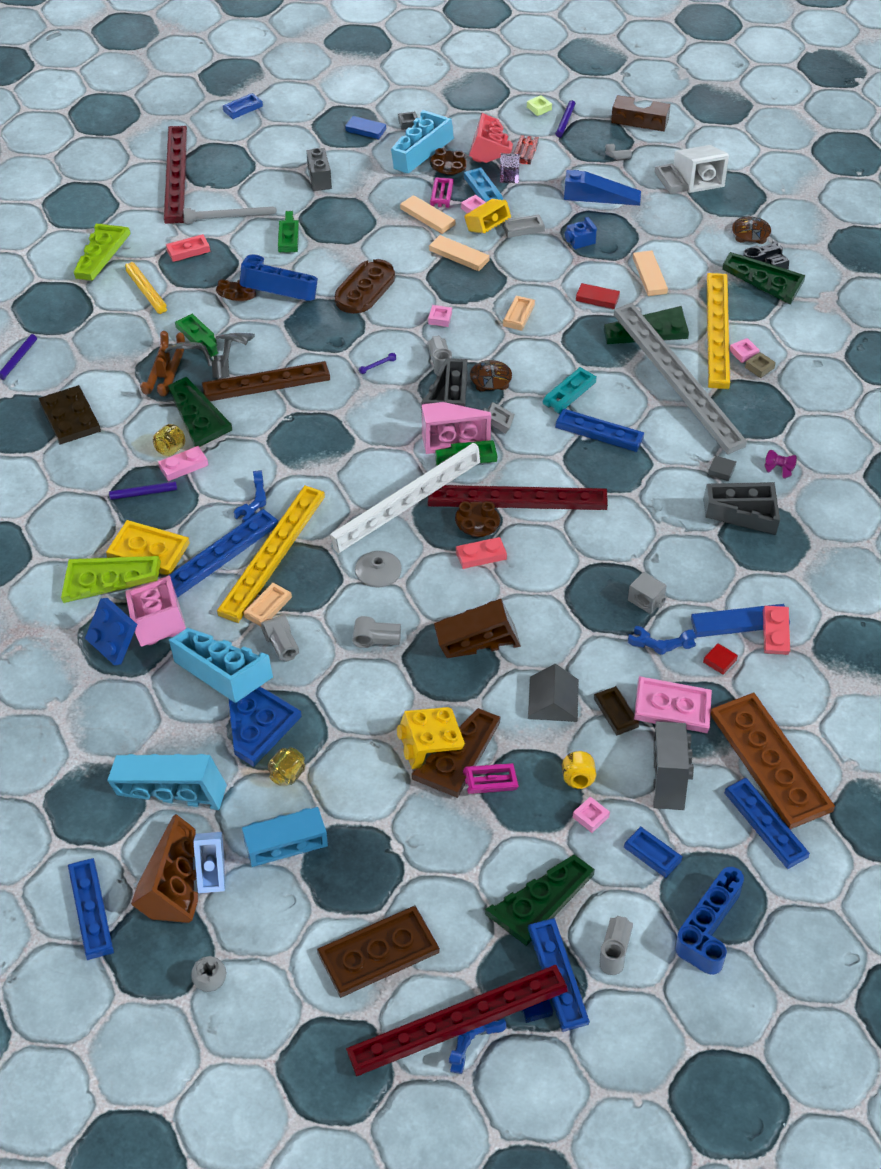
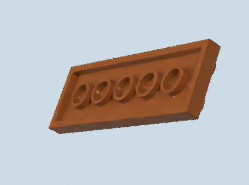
[710,692,835,830]

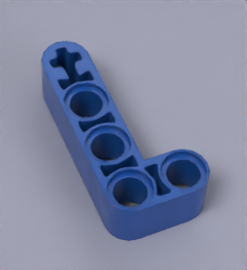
[239,254,318,301]
[675,867,744,975]

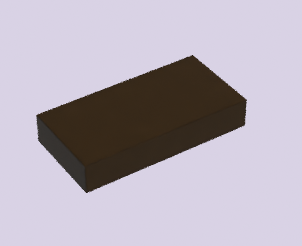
[594,686,639,736]

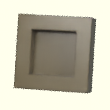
[745,352,776,378]

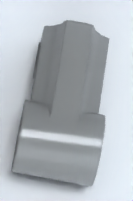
[427,335,452,375]
[261,614,299,662]
[352,616,401,648]
[599,916,633,975]

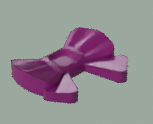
[765,450,797,479]

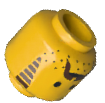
[562,751,596,789]

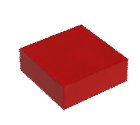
[703,643,738,675]

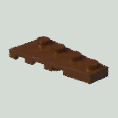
[412,708,501,798]

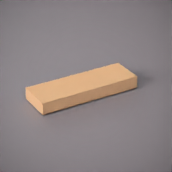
[400,195,455,234]
[429,235,490,271]
[633,250,668,296]

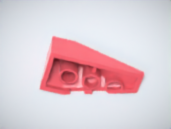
[469,113,513,163]

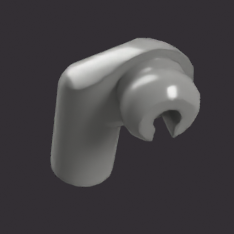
[605,144,631,160]

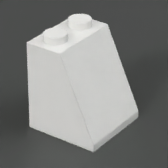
[673,145,729,193]

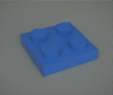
[85,598,138,665]

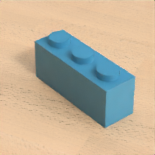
[242,807,328,867]

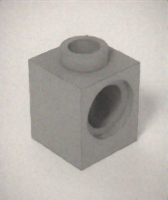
[628,572,667,614]

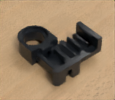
[743,241,789,269]

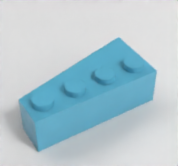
[107,754,227,810]

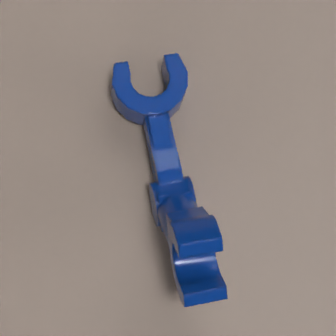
[234,470,267,523]
[628,626,696,655]
[449,1019,507,1074]

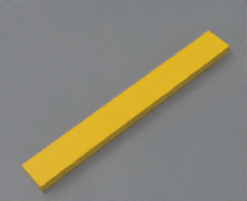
[707,273,730,389]
[217,485,325,623]

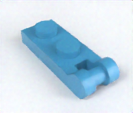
[464,167,503,202]

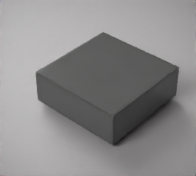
[398,111,418,130]
[708,455,737,481]

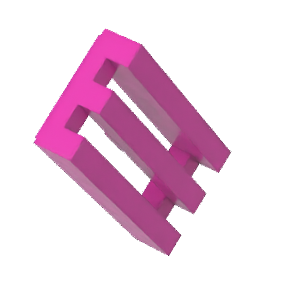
[430,177,453,208]
[463,763,519,794]

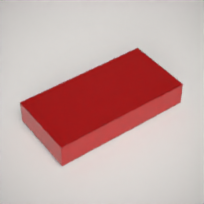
[576,283,620,309]

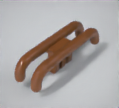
[140,331,185,397]

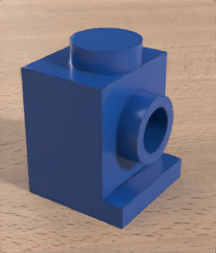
[565,217,597,249]

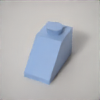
[194,832,225,893]

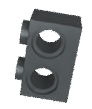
[306,148,332,191]

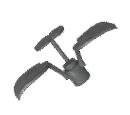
[165,333,255,378]

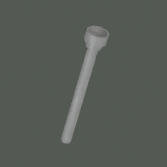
[183,207,277,224]

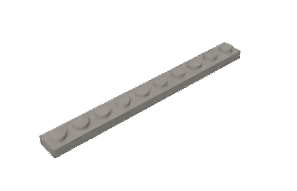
[614,303,747,455]

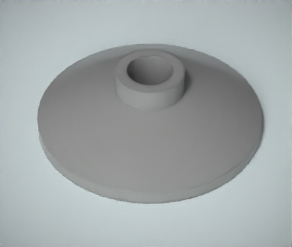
[355,551,401,588]

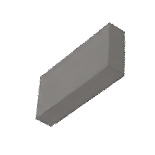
[655,163,688,194]
[502,214,545,238]

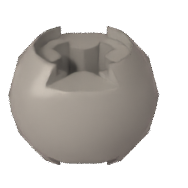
[191,956,227,992]

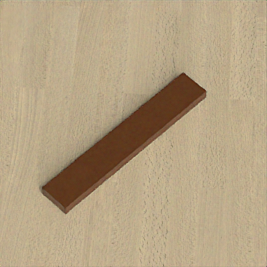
[202,361,330,401]

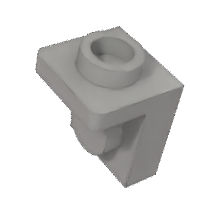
[482,402,515,434]

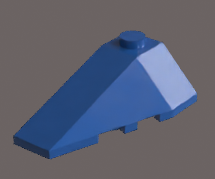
[564,170,641,206]

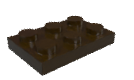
[38,385,101,445]

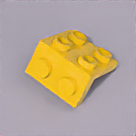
[397,707,465,769]

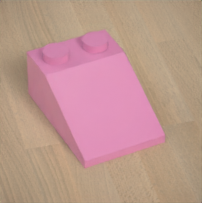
[422,402,491,454]
[125,575,186,647]

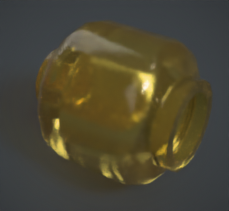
[153,424,185,456]
[267,747,305,786]

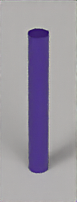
[555,100,576,137]
[0,334,37,380]
[109,481,177,500]

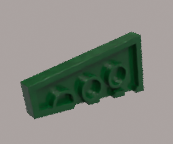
[722,252,805,305]
[604,306,689,344]
[168,377,232,447]
[485,854,595,946]

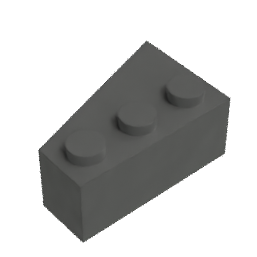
[421,358,467,413]
[703,482,780,535]
[653,721,694,810]

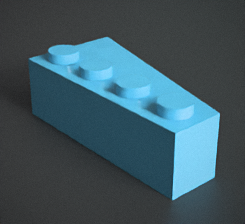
[391,110,454,173]
[169,628,273,703]

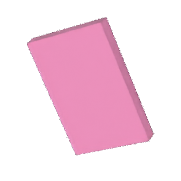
[634,676,712,733]

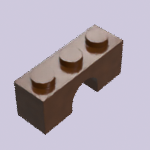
[611,95,671,132]

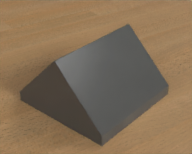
[528,663,579,722]

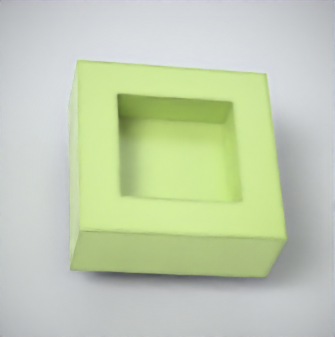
[527,95,552,116]

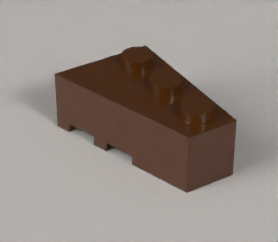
[434,599,521,658]

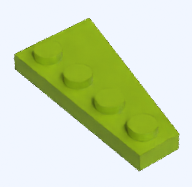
[74,223,131,281]
[61,556,161,603]

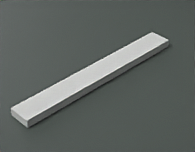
[330,443,480,553]

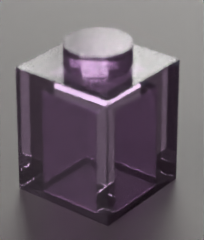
[500,153,519,183]

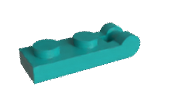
[543,367,597,414]

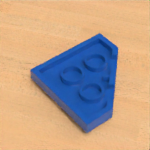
[228,687,302,767]

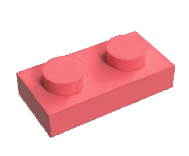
[166,234,210,262]
[456,537,507,569]
[763,606,790,655]

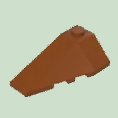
[131,814,198,923]

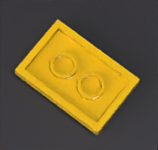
[106,520,190,576]

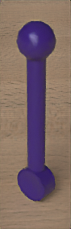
[359,353,396,374]

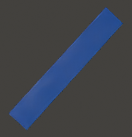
[168,509,278,598]

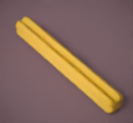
[125,262,167,314]

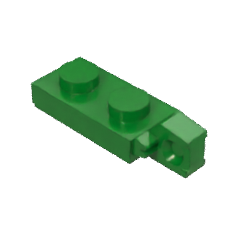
[278,211,299,253]
[175,313,219,357]
[435,440,498,465]

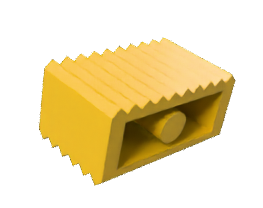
[464,198,511,234]

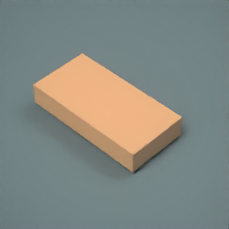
[503,296,535,331]
[244,583,292,627]

